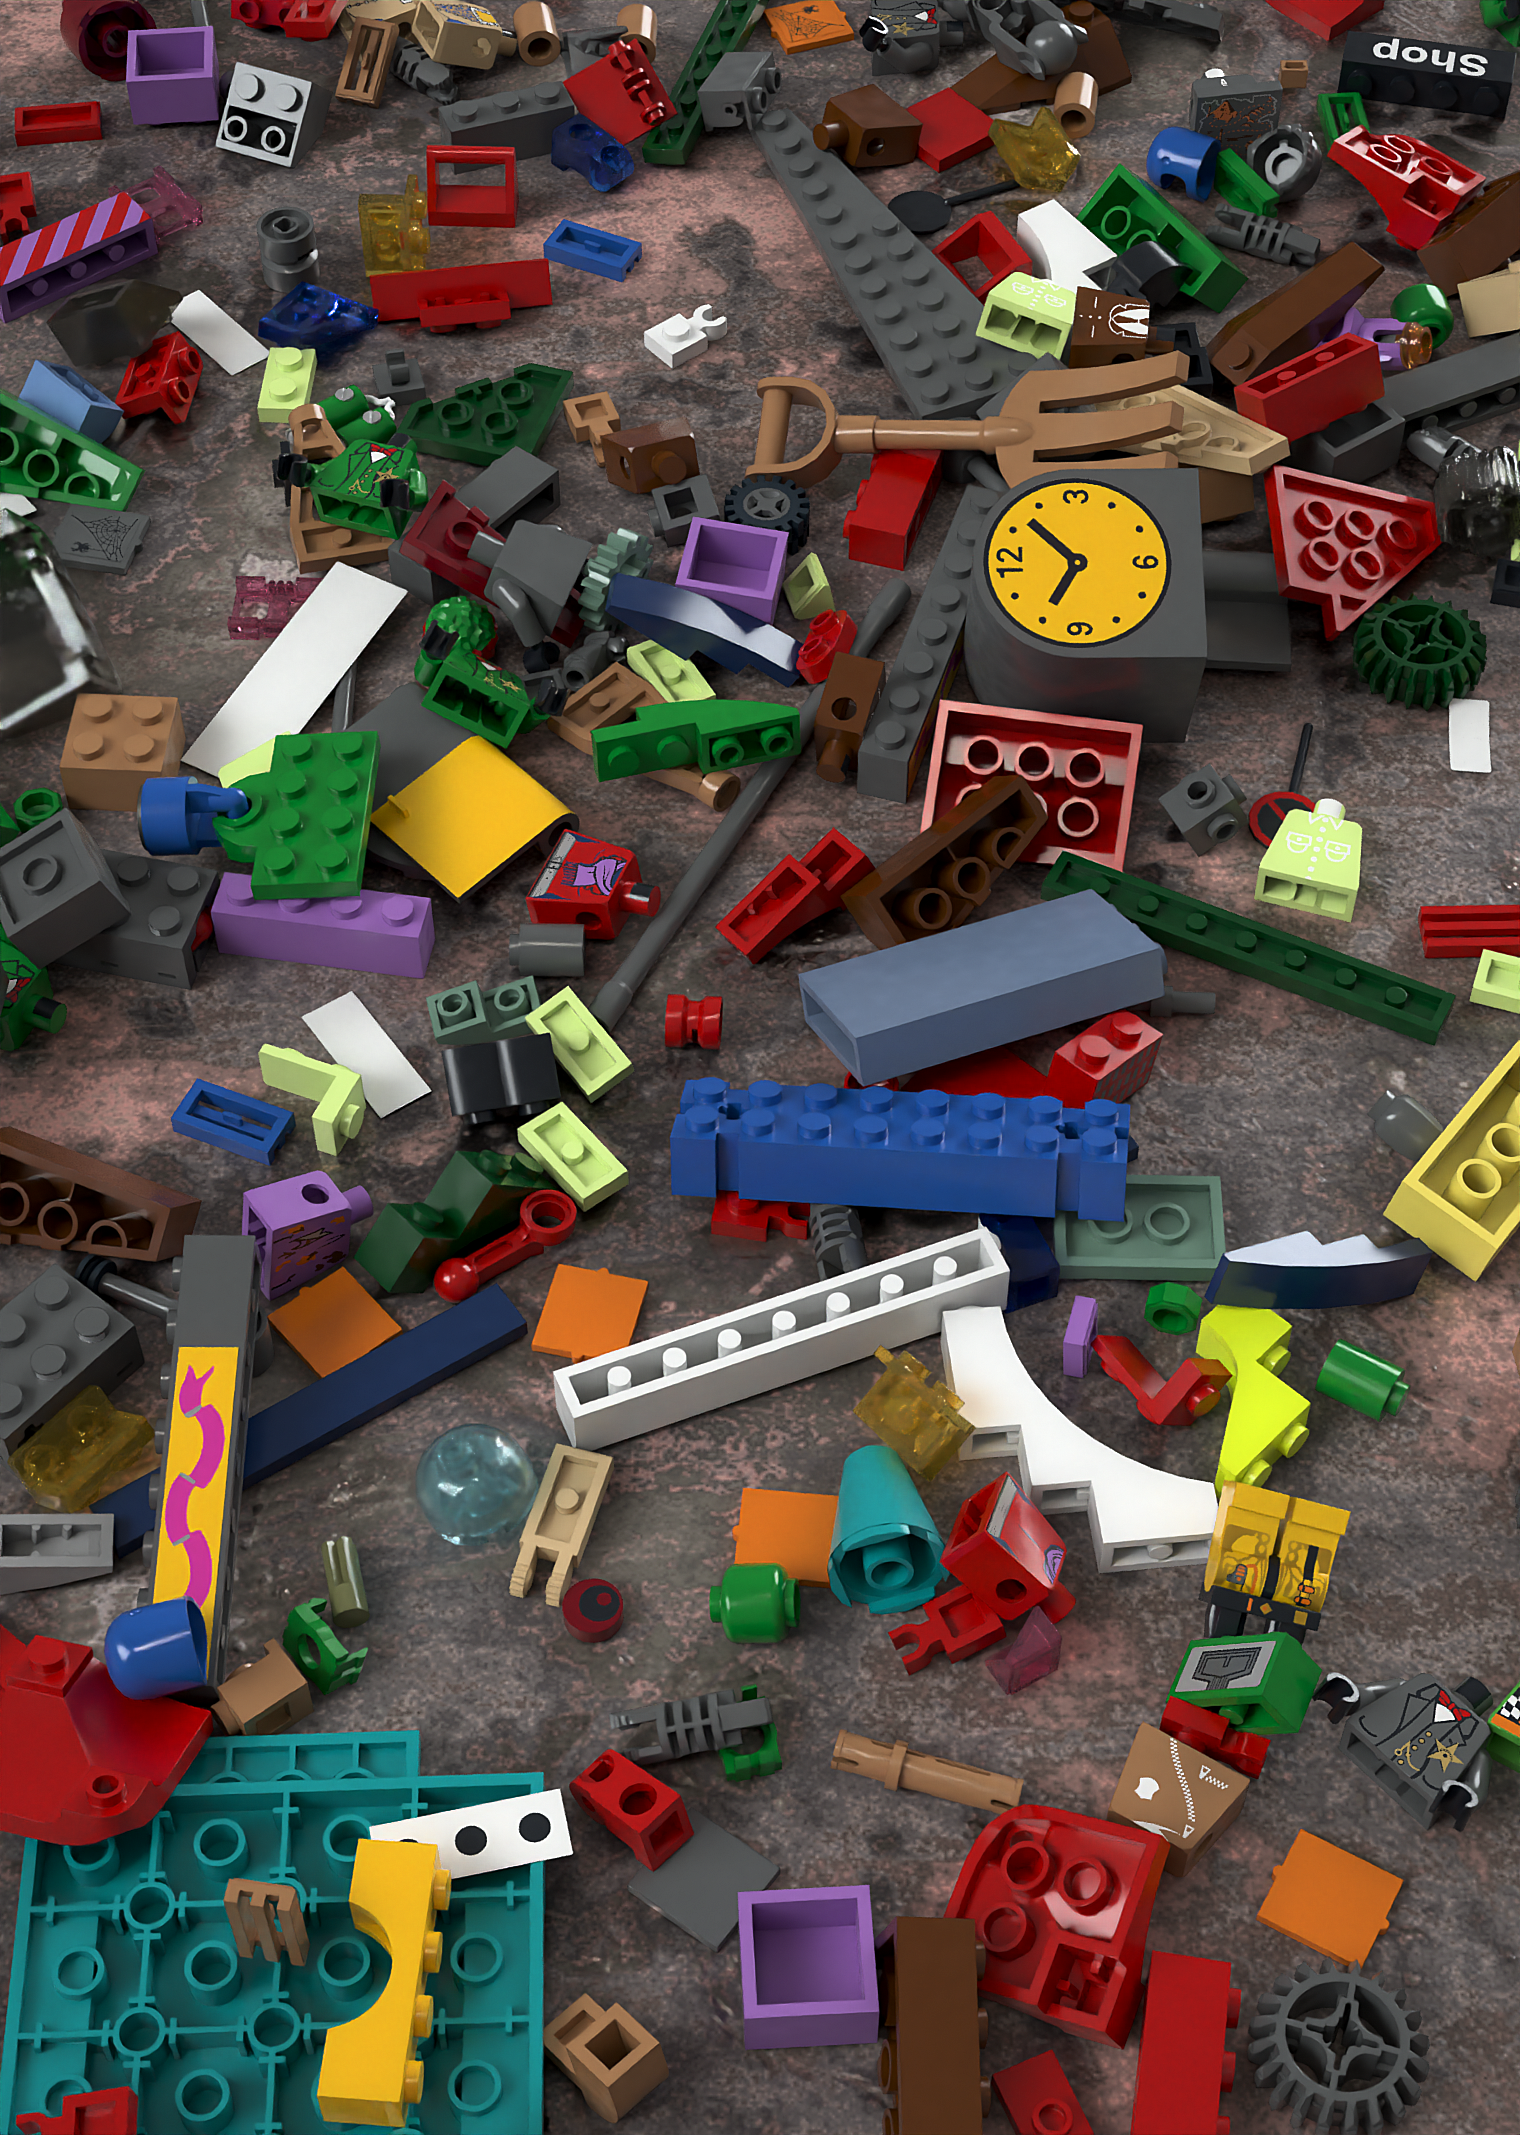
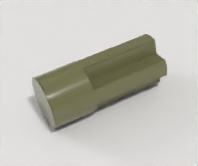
[321,1536,370,1628]

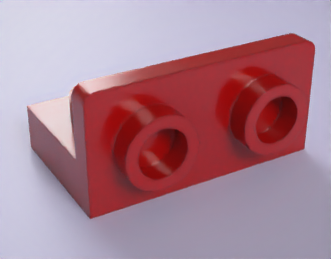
[115,331,204,425]

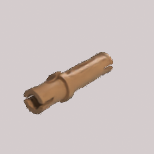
[831,1729,1024,1815]

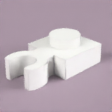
[644,304,727,369]

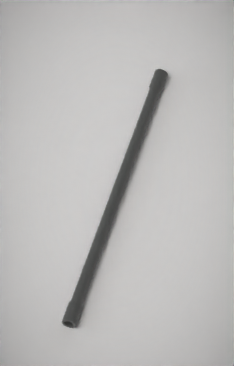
[588,578,911,1035]

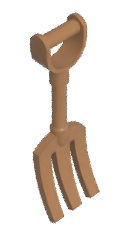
[744,350,1190,489]

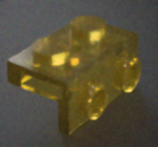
[988,106,1080,192]
[852,1345,976,1482]
[7,1385,155,1514]

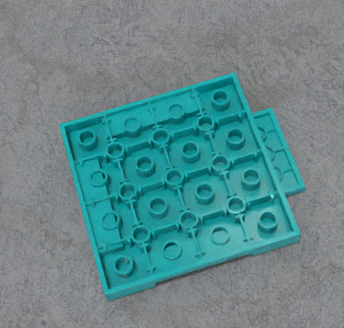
[0,1730,546,2135]

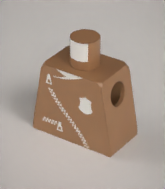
[1106,1721,1250,1877]

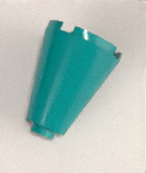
[827,1445,950,1615]

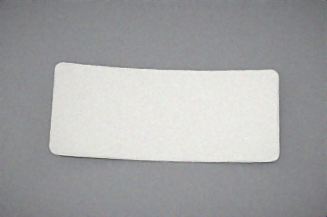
[1449,698,1491,773]

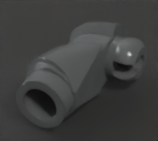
[562,630,630,692]

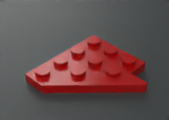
[1263,464,1442,641]

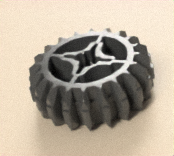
[1247,1956,1430,2135]

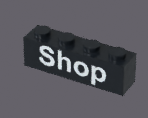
[1337,30,1517,118]

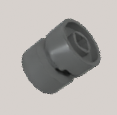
[256,206,321,293]

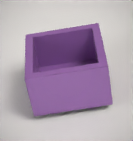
[126,26,219,125]
[675,517,789,626]
[738,1885,879,2050]

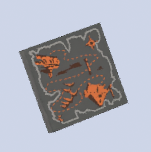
[1190,80,1283,163]

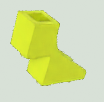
[1196,1305,1311,1499]

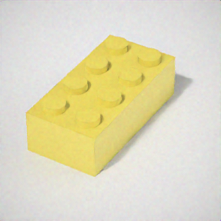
[1383,1040,1520,1282]

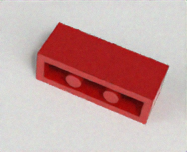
[1234,332,1385,446]
[843,450,944,571]
[1130,1950,1241,2135]

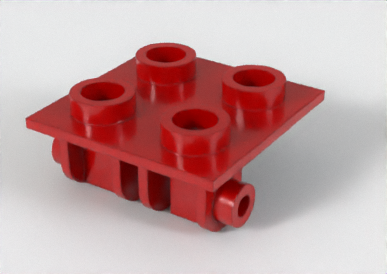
[562,38,678,157]

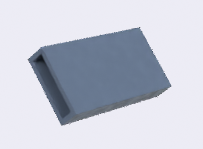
[798,889,1168,1087]

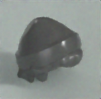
[1246,123,1322,203]

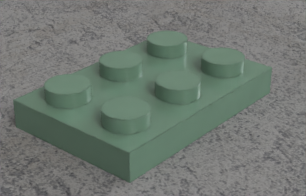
[1052,1175,1226,1281]

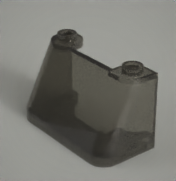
[0,508,123,744]

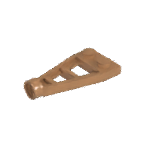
[288,404,393,574]
[547,662,741,812]

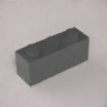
[438,81,577,175]

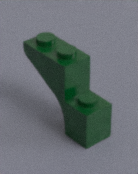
[353,1150,557,1293]

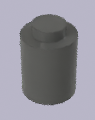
[509,923,586,977]

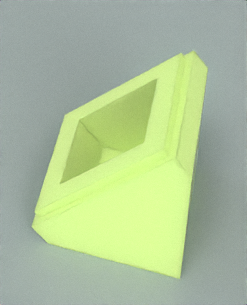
[782,552,836,620]

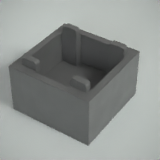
[0,807,131,970]

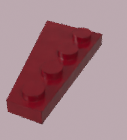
[399,479,585,648]

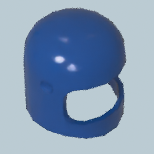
[1146,126,1221,203]
[104,1595,207,1701]

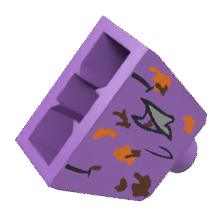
[242,1170,373,1301]

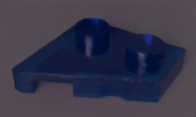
[258,281,379,351]

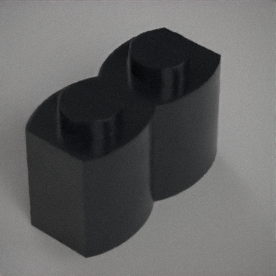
[441,1033,561,1126]

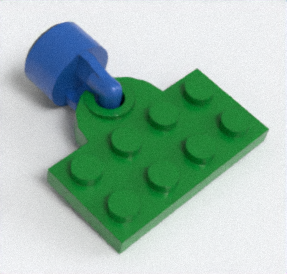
[137,731,381,900]

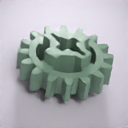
[578,527,654,632]

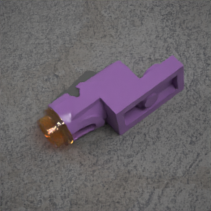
[1314,307,1432,371]

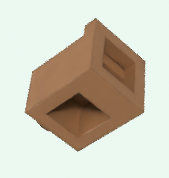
[210,1638,314,1736]

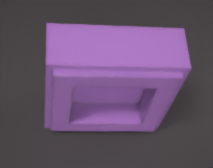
[1063,1295,1098,1378]

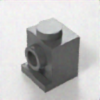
[647,473,720,548]

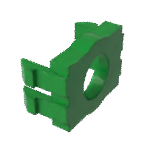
[282,1598,368,1695]
[716,1684,782,1782]

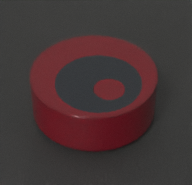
[562,1578,624,1643]

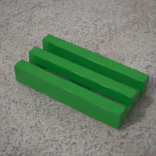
[1316,92,1371,152]
[1214,148,1280,218]

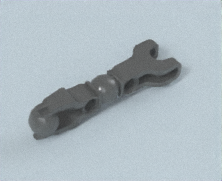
[937,0,1089,80]

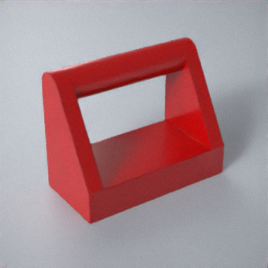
[426,145,519,228]
[931,210,1033,306]

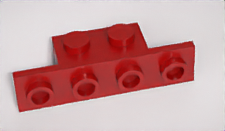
[369,258,553,333]

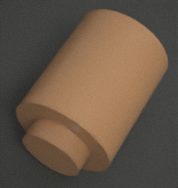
[513,1,561,66]
[616,4,658,64]
[1052,72,1099,139]

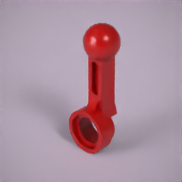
[434,1189,577,1303]

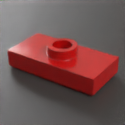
[991,2049,1095,2135]

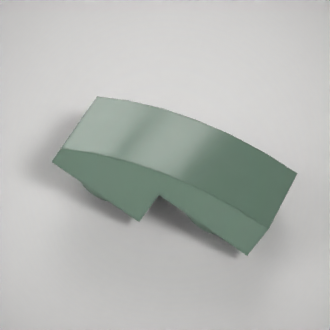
[426,975,543,1045]

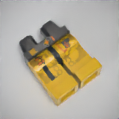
[1198,1480,1351,1646]

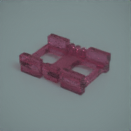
[108,166,203,245]
[227,576,324,640]

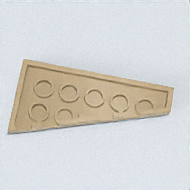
[1094,385,1290,476]

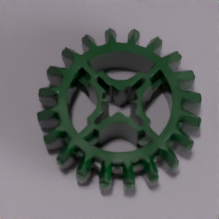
[1352,593,1487,712]

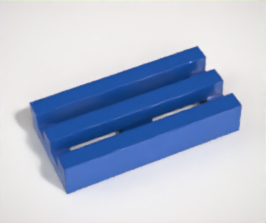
[543,219,642,282]
[171,1078,296,1166]

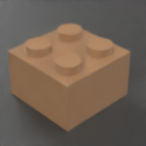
[59,693,186,812]

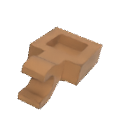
[563,391,621,467]

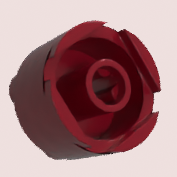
[60,0,157,81]

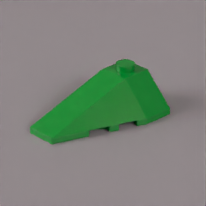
[0,388,146,512]

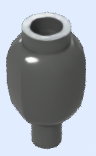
[1367,1089,1444,1162]

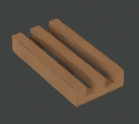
[335,16,400,109]
[223,1878,310,1966]

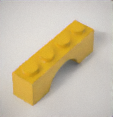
[317,1839,451,2128]

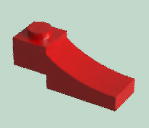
[715,827,876,965]

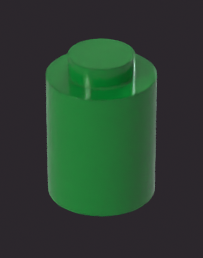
[1315,1339,1411,1422]

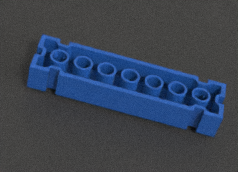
[670,1077,1130,1222]

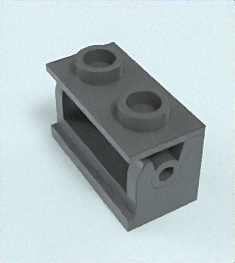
[697,51,782,131]

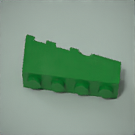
[1076,163,1249,314]

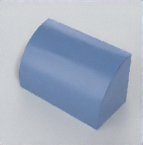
[19,360,124,444]

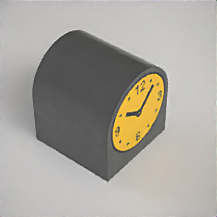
[963,468,1208,743]

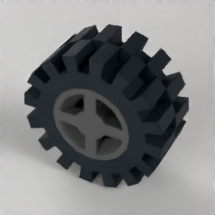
[724,475,810,556]

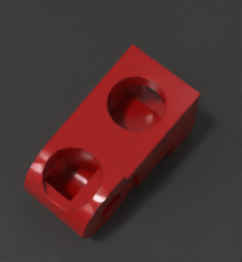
[569,1749,694,1872]

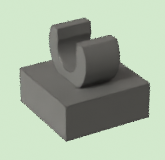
[372,348,426,408]

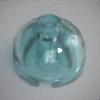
[415,1423,539,1546]

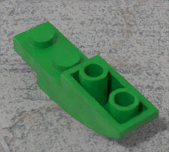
[591,699,801,783]

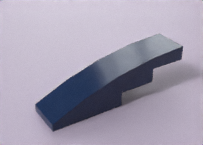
[605,573,804,688]
[1204,1231,1433,1309]

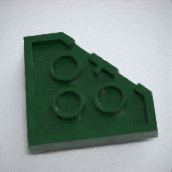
[395,363,574,466]

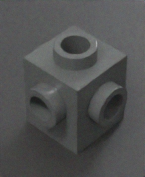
[1158,763,1250,857]

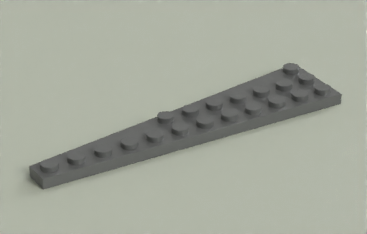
[750,108,1038,420]

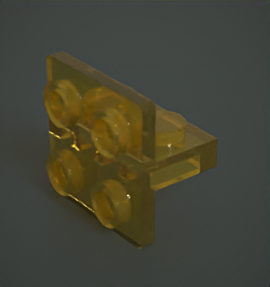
[358,174,431,277]

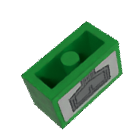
[1165,1631,1322,1735]

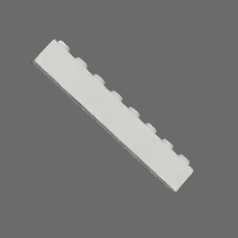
[553,1227,1010,1451]

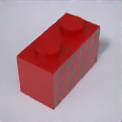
[1042,1008,1163,1109]

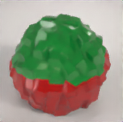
[422,595,499,660]

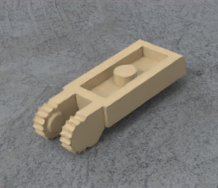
[509,1443,614,1607]

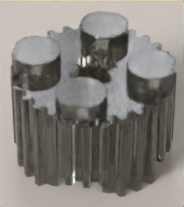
[1433,446,1520,560]

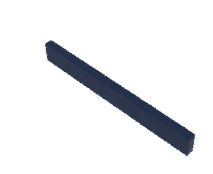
[89,1283,528,1560]

